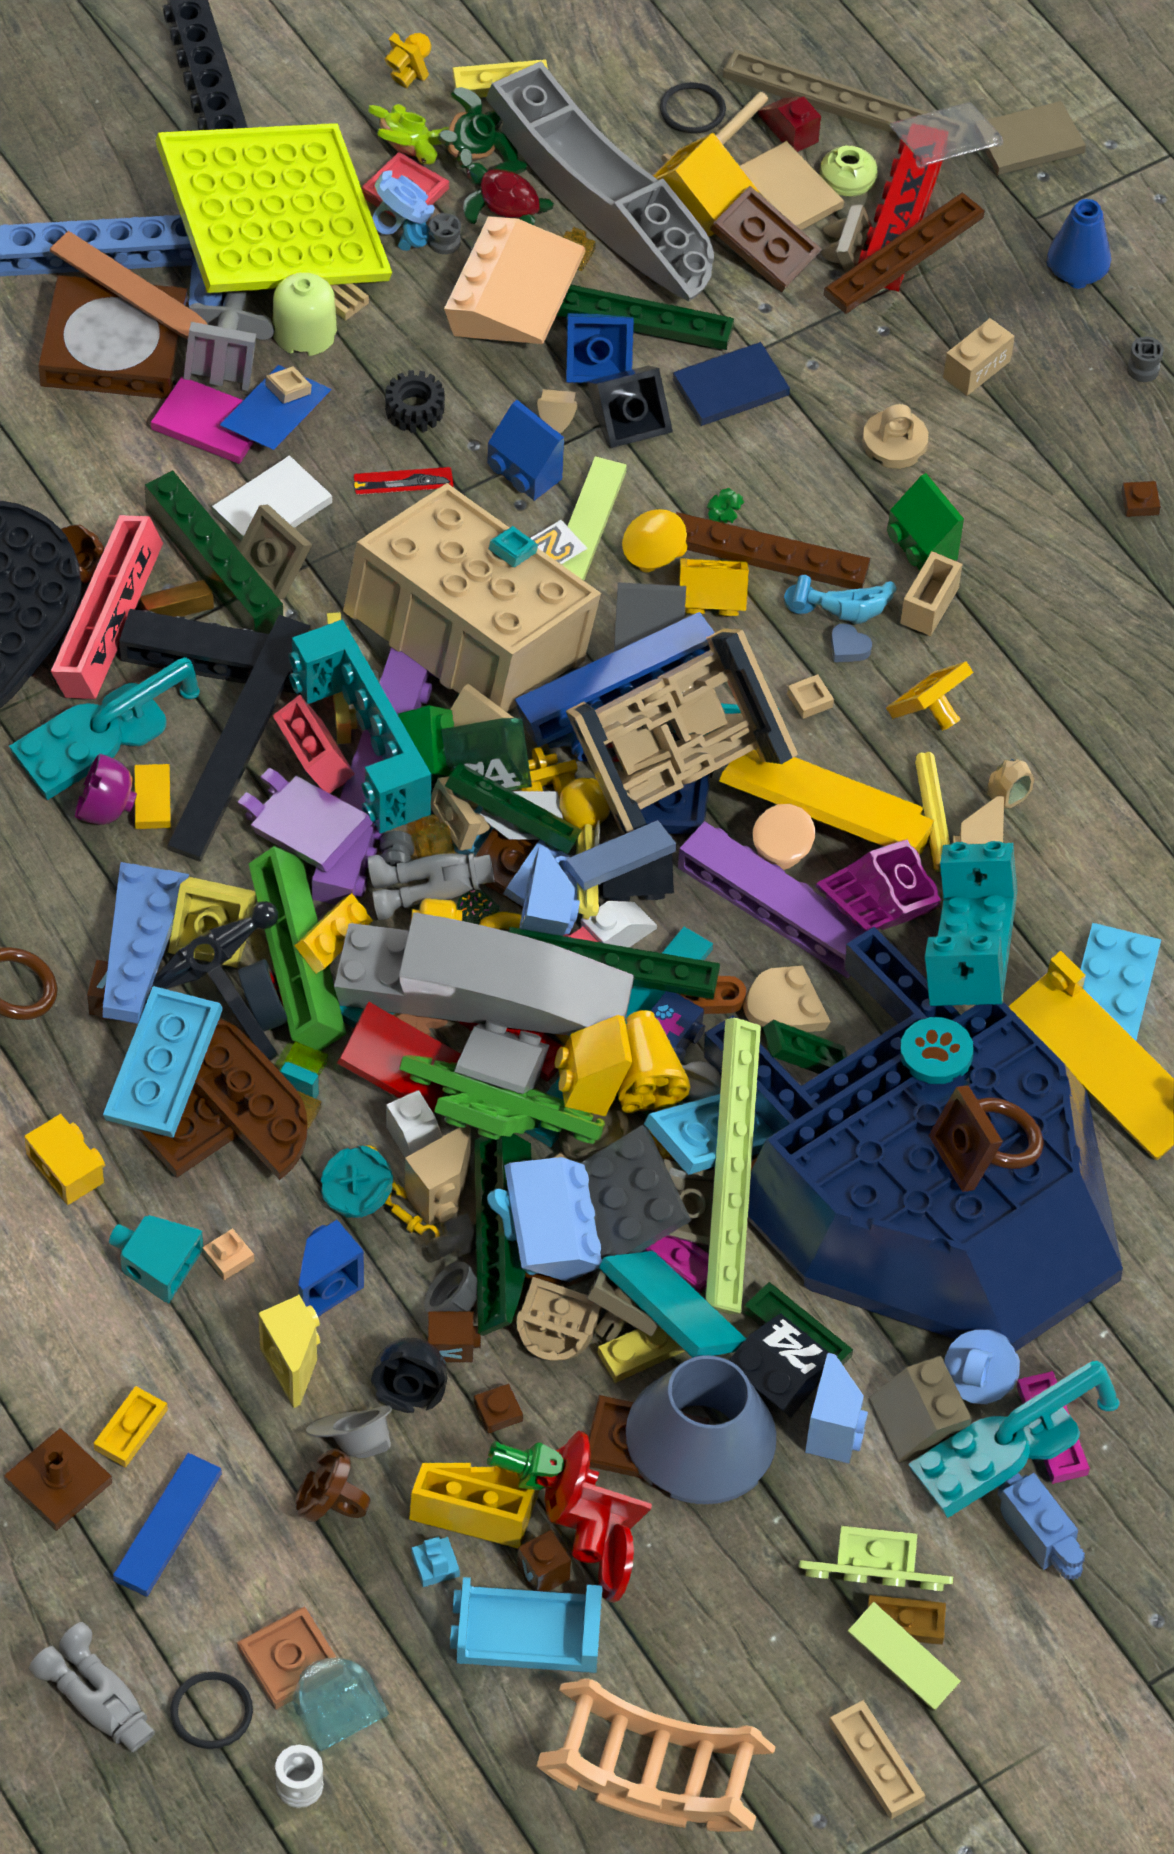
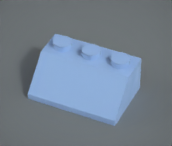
[519,846,580,936]
[504,1157,602,1282]

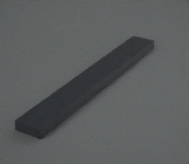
[168,615,311,862]

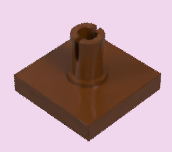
[4,1428,113,1531]

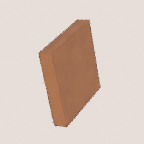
[237,1606,343,1710]

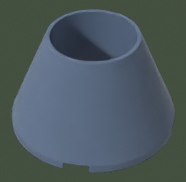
[626,1356,777,1504]

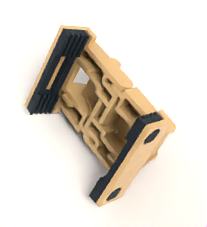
[566,628,798,835]

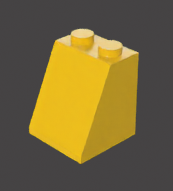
[653,132,760,237]

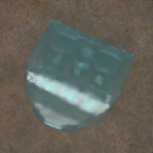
[293,1658,390,1752]

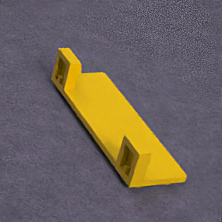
[1008,950,1174,1160]

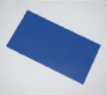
[220,365,332,450]

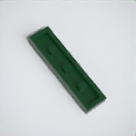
[445,762,582,854]

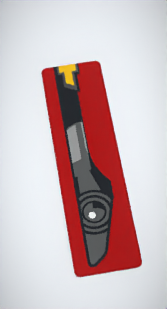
[353,467,454,495]

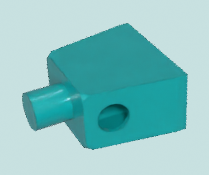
[109,1215,203,1304]

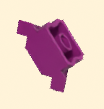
[816,839,941,932]

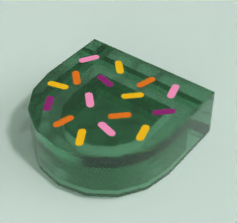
[457,889,500,925]

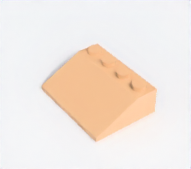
[444,216,586,344]

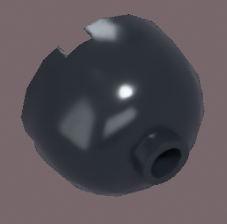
[371,1338,447,1413]

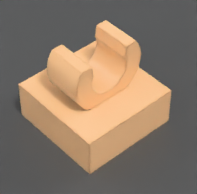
[202,1228,254,1280]

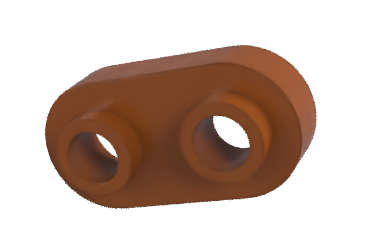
[677,976,746,1014]

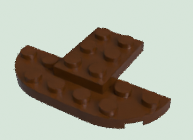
[132,1018,308,1180]

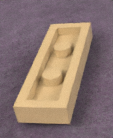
[829,1700,925,1820]

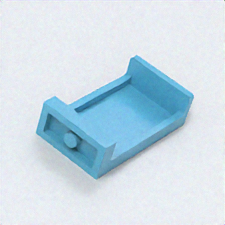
[450,1577,602,1673]

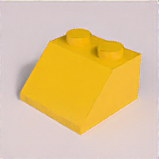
[679,558,749,616]
[555,1015,632,1116]

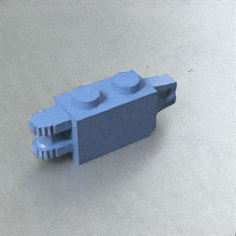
[997,1473,1085,1580]

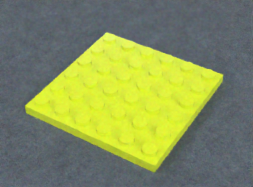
[155,123,392,293]

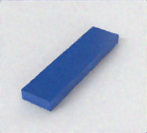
[113,1453,222,1597]

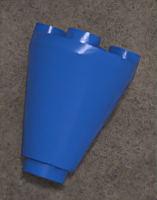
[1046,199,1112,289]

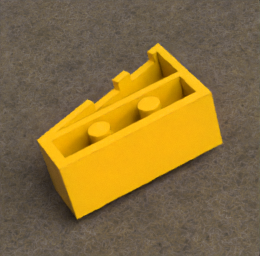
[409,1463,540,1548]

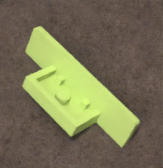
[798,1526,953,1591]

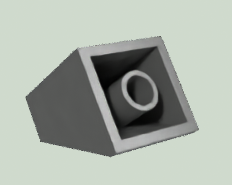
[614,582,686,652]

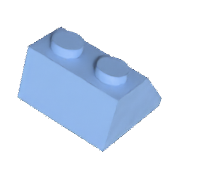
[805,1353,868,1463]

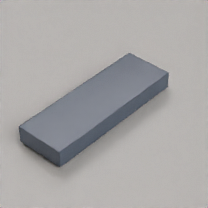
[566,820,676,890]

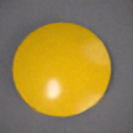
[622,509,687,573]

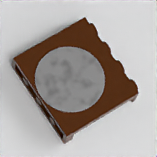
[38,275,188,399]

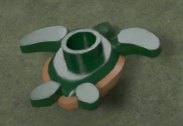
[437,87,518,169]

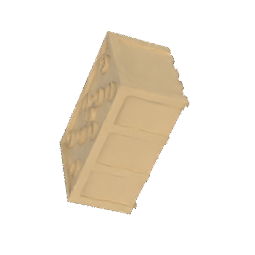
[343,483,601,712]

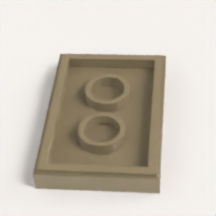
[974,101,1086,175]

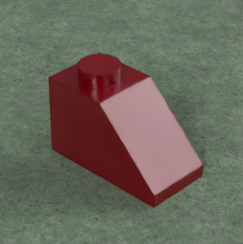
[758,96,821,152]

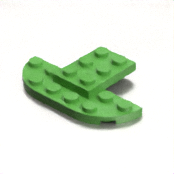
[399,1055,605,1144]

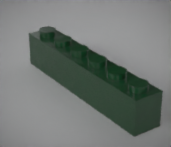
[144,470,283,634]

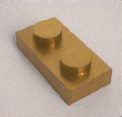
[868,1595,946,1645]

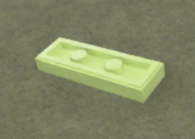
[847,1602,961,1711]

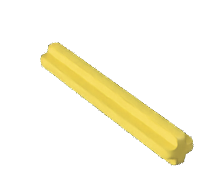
[915,752,950,872]
[576,824,599,920]

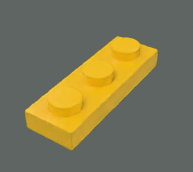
[294,893,373,974]

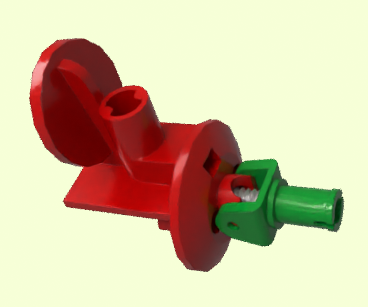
[487,1430,652,1603]

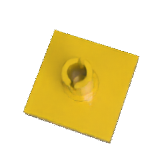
[886,661,974,731]

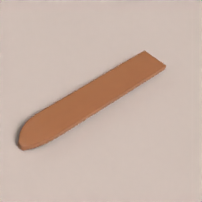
[50,231,208,340]

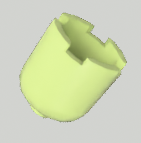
[273,272,337,356]

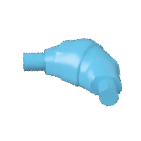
[808,581,896,624]

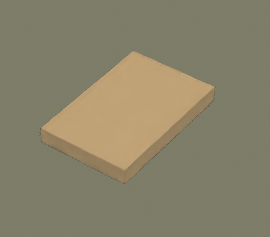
[740,141,844,230]

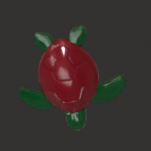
[464,160,554,225]

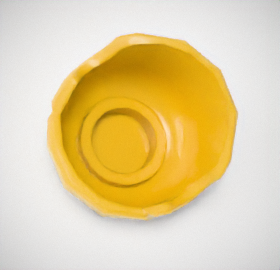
[559,777,610,829]

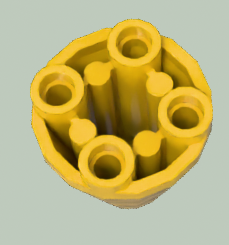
[618,1010,691,1113]

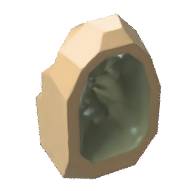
[988,759,1034,808]

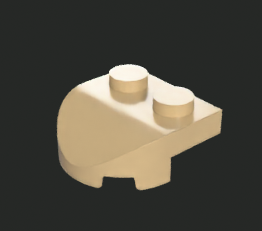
[743,966,830,1032]
[517,1277,602,1361]

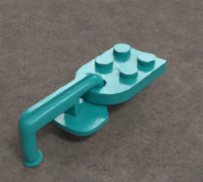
[9,658,200,800]
[908,1361,1120,1518]

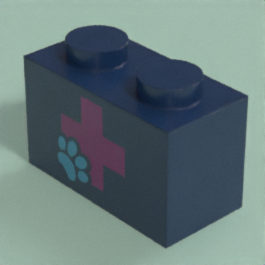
[651,991,705,1063]

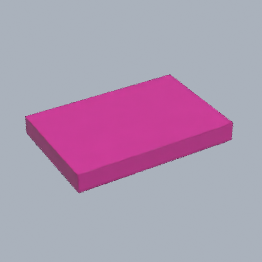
[151,376,254,464]

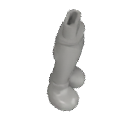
[368,853,494,920]
[29,1622,155,1752]

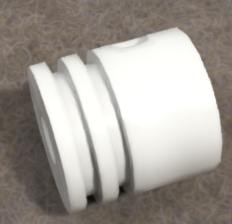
[275,1745,323,1808]

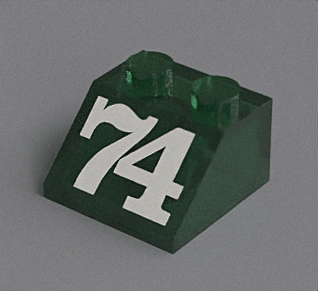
[441,718,532,791]

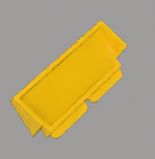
[719,750,935,855]

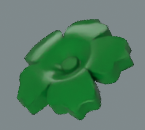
[707,488,745,523]

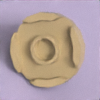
[862,404,928,469]

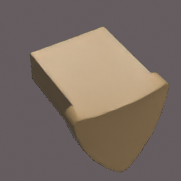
[537,389,578,434]

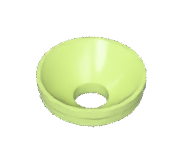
[820,145,877,196]

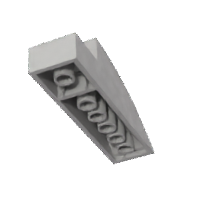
[334,912,634,1036]

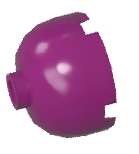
[74,753,137,825]

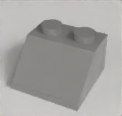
[454,1020,549,1094]

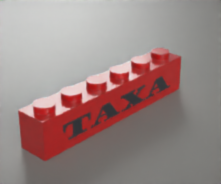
[858,124,948,292]

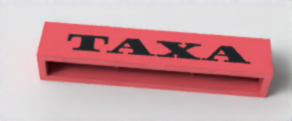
[51,515,163,699]

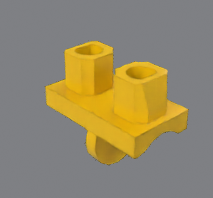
[384,32,432,88]
[512,747,578,799]

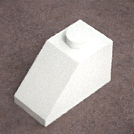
[581,901,657,947]
[386,1090,443,1158]

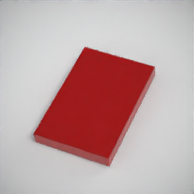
[337,1002,461,1113]

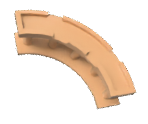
[536,1678,775,1832]

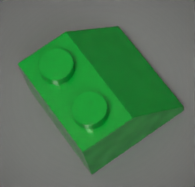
[887,473,964,570]

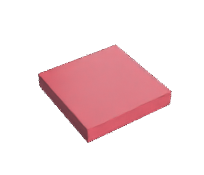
[361,152,449,218]

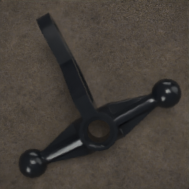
[144,901,279,1061]

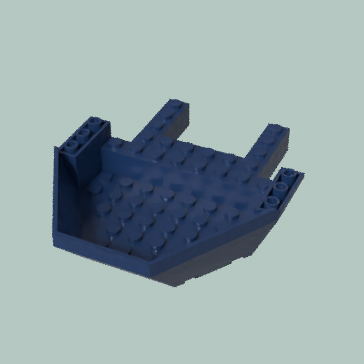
[704,927,1123,1352]

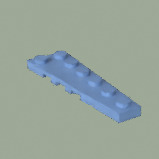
[103,862,189,1023]

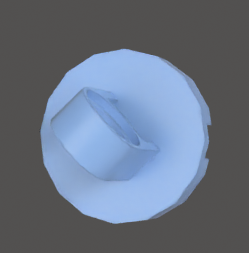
[372,170,435,235]
[944,1329,1020,1404]

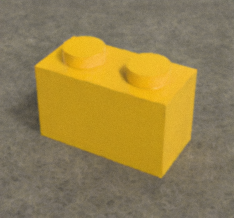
[24,1114,105,1205]

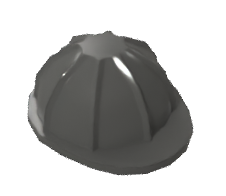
[424,1261,477,1313]

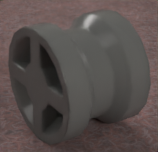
[429,213,461,254]

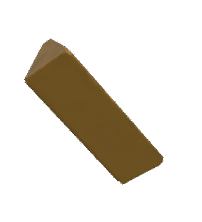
[139,580,214,617]

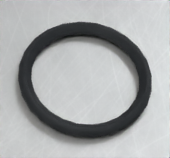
[660,82,726,134]
[170,1672,253,1749]

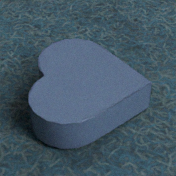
[831,623,872,663]

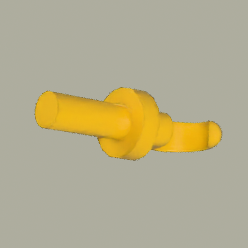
[391,1204,440,1247]

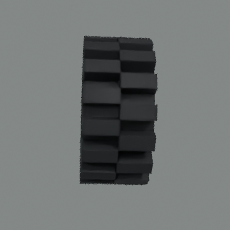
[385,370,445,433]

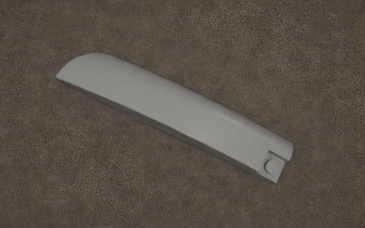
[486,61,714,302]

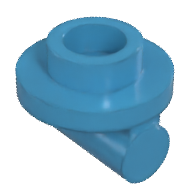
[398,219,429,251]
[784,575,817,614]

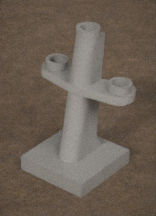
[183,290,274,391]

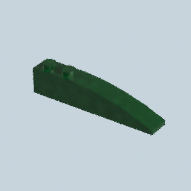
[475,1133,532,1336]

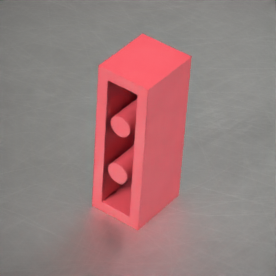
[272,695,355,794]

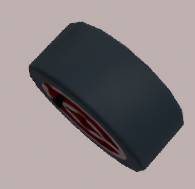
[238,959,287,1032]

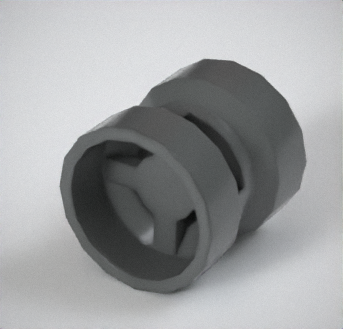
[1127,336,1164,382]
[380,831,415,866]

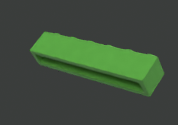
[249,846,346,1051]

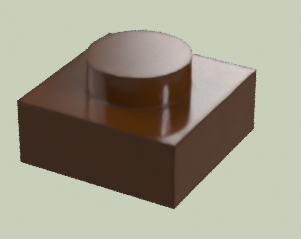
[1121,481,1161,517]
[474,1383,523,1434]

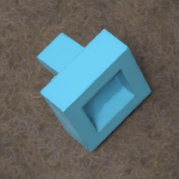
[411,1536,460,1587]

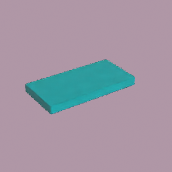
[599,1251,746,1358]

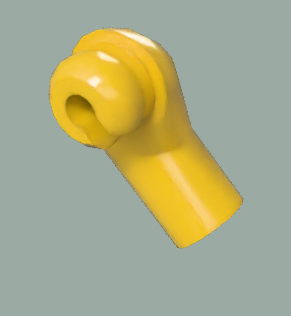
[479,912,522,930]

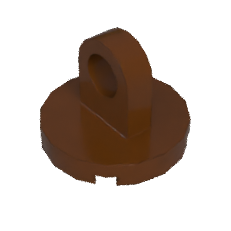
[295,1449,371,1522]

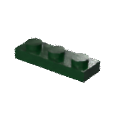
[763,1019,847,1074]
[744,1282,853,1365]

